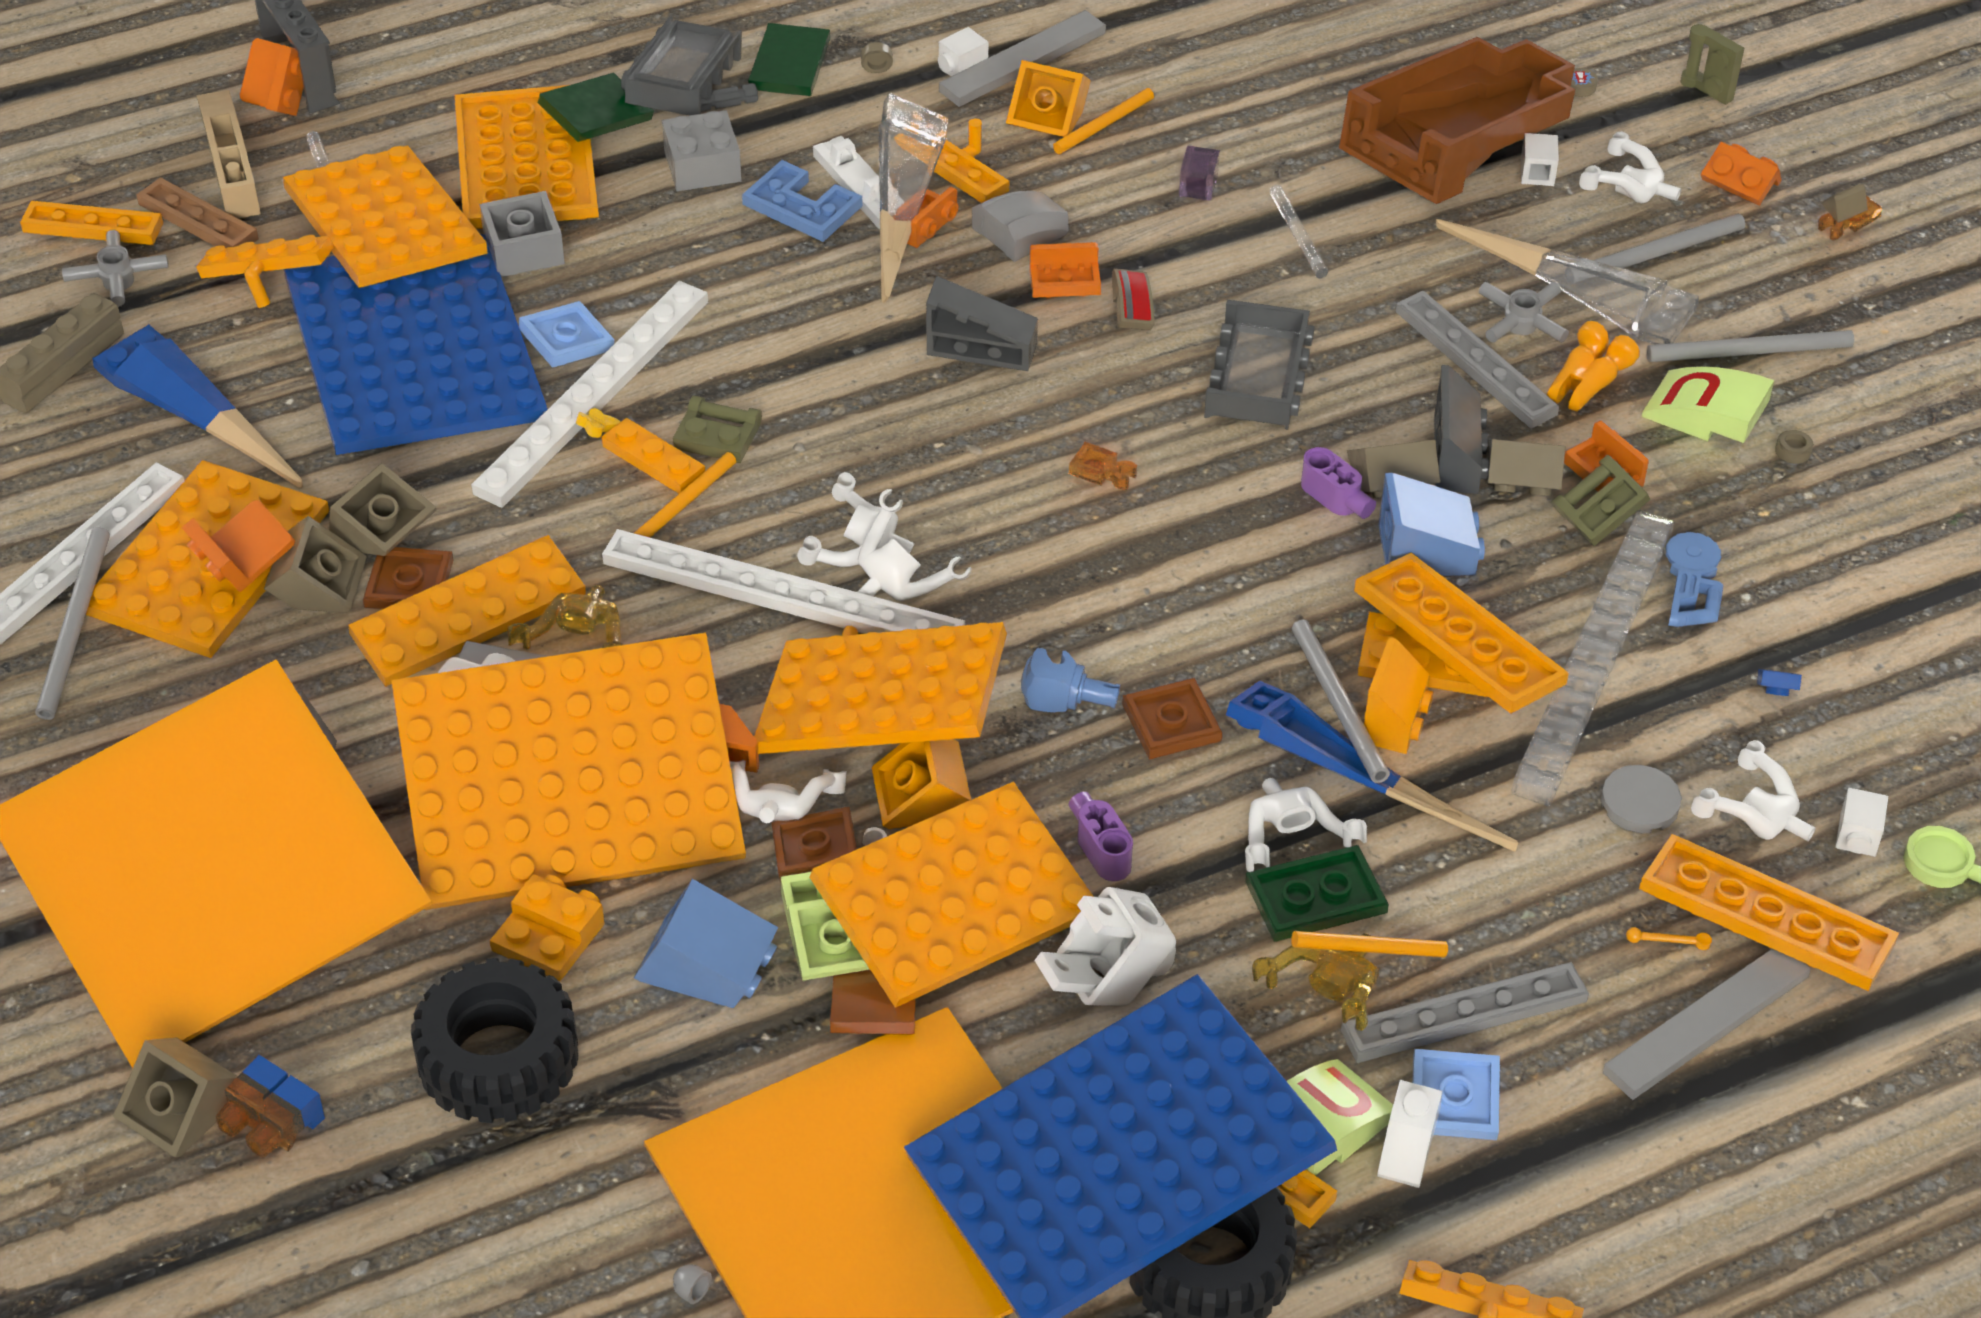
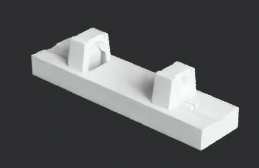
[813,136,905,229]

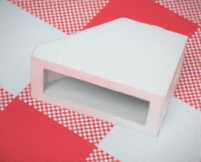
[1377,1080,1442,1188]

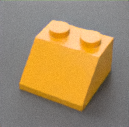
[1006,60,1091,137]
[1364,637,1434,754]
[871,739,971,829]

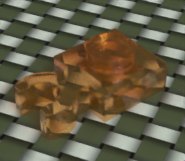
[1818,195,1882,240]
[1069,442,1138,490]

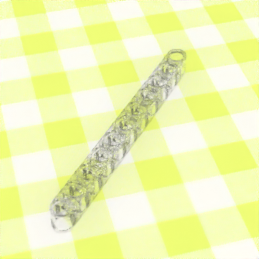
[1511,509,1675,807]

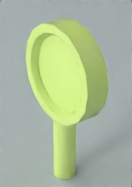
[1903,826,1981,888]

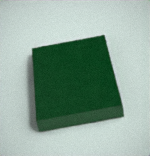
[748,23,830,96]
[537,72,654,142]
[1245,845,1389,942]

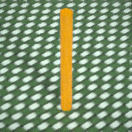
[1053,88,1154,155]
[634,452,736,538]
[1291,931,1448,958]

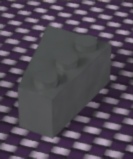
[926,276,1038,371]

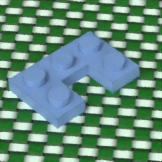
[742,160,863,242]

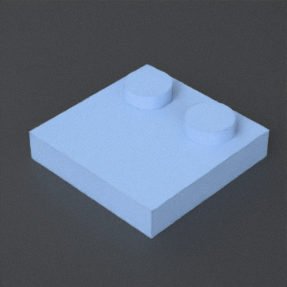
[518,301,614,368]
[1412,1049,1500,1140]

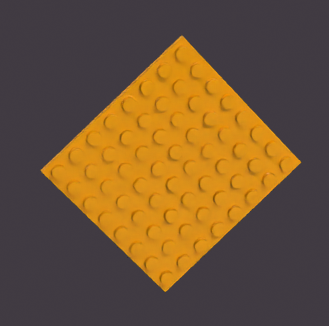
[0,659,432,1069]
[644,1007,1014,1318]

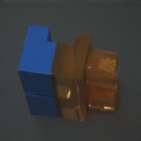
[215,1055,325,1158]

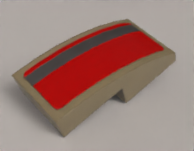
[1112,269,1155,330]

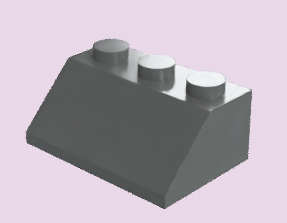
[1434,365,1489,494]

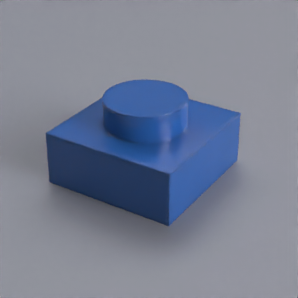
[1757,669,1802,696]

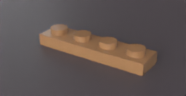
[136,177,259,248]

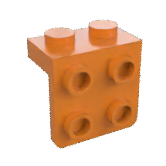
[240,38,304,116]
[182,500,295,592]

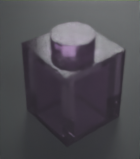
[1179,146,1220,201]

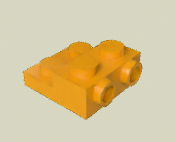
[490,874,605,982]

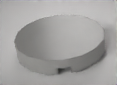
[1601,765,1682,834]

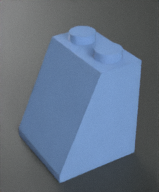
[1378,473,1485,576]
[634,879,778,1008]

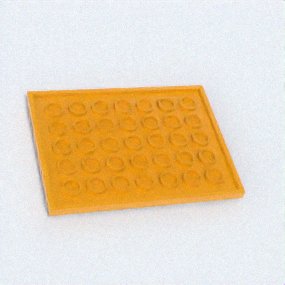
[391,632,746,910]

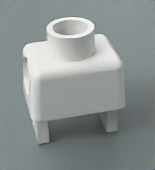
[1034,887,1176,1006]

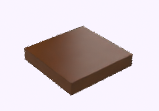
[363,547,454,609]
[1122,678,1222,760]
[771,807,857,883]
[830,970,916,1034]

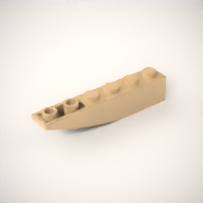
[197,90,261,219]

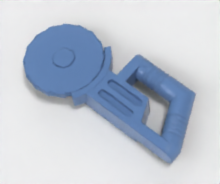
[1666,532,1723,627]

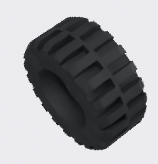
[411,958,579,1123]
[1129,1187,1297,1318]

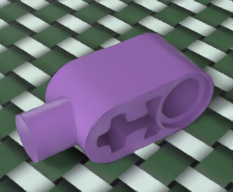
[1301,447,1376,519]
[1068,792,1133,881]

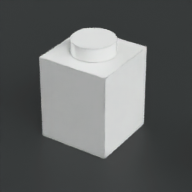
[938,27,989,76]
[1521,133,1559,186]
[1835,787,1888,857]

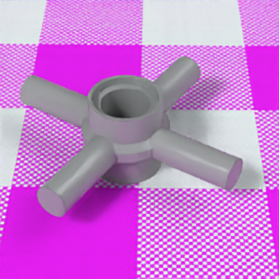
[62,230,169,307]
[1479,282,1569,343]

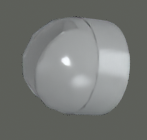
[673,1264,712,1304]

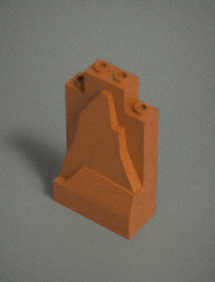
[1339,37,1576,204]

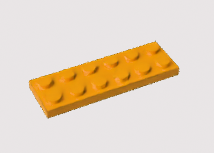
[348,535,586,687]
[1354,553,1569,714]
[1639,834,1899,991]

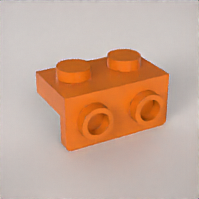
[1701,142,1782,206]
[892,186,959,248]
[1029,242,1101,298]
[1564,420,1649,492]

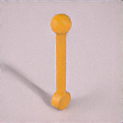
[1626,927,1712,950]

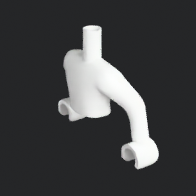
[1579,131,1681,203]
[797,472,914,567]
[857,489,972,601]
[1691,740,1816,841]
[730,760,847,823]
[1245,778,1367,872]

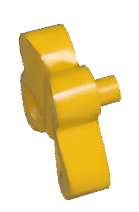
[575,408,621,438]

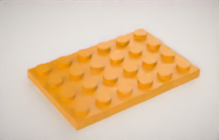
[454,85,599,229]
[283,145,488,288]
[86,460,329,658]
[754,622,1007,754]
[809,782,1094,1008]

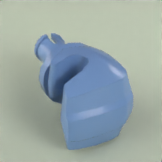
[1021,648,1120,712]

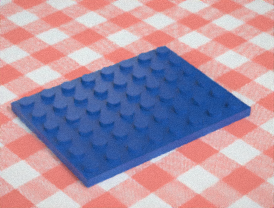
[284,234,548,455]
[904,974,1337,1318]

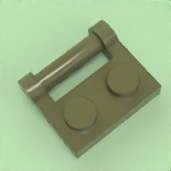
[1680,24,1745,105]
[673,395,762,463]
[1551,455,1650,546]

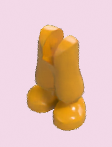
[1547,320,1640,412]

